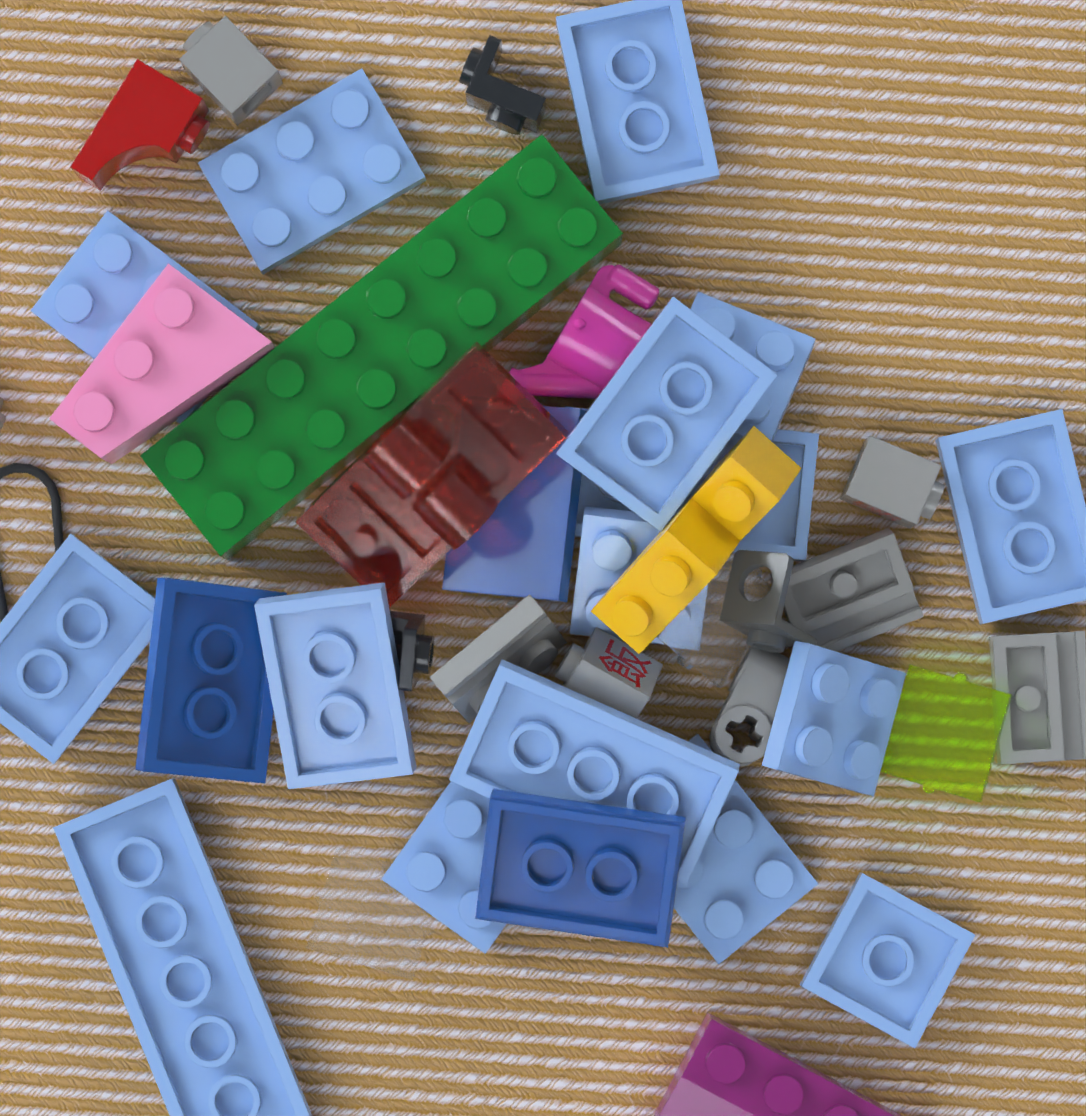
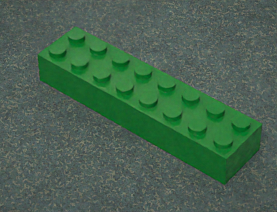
[140,134,623,560]

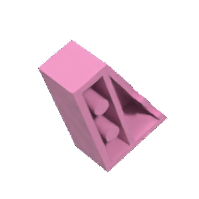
[49,263,275,465]

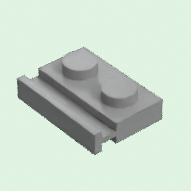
[771,528,924,652]
[430,594,567,723]
[989,631,1086,764]

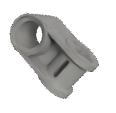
[709,646,790,767]

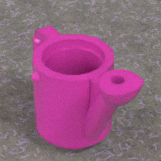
[493,264,659,403]

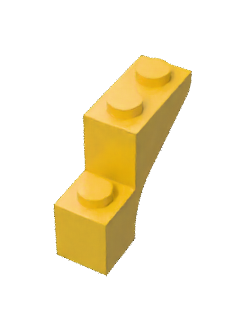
[591,426,802,654]

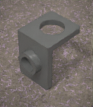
[719,550,817,653]

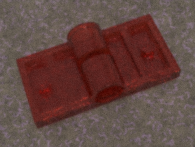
[295,341,568,608]

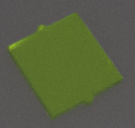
[880,665,1012,802]

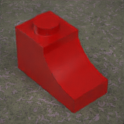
[70,59,210,191]

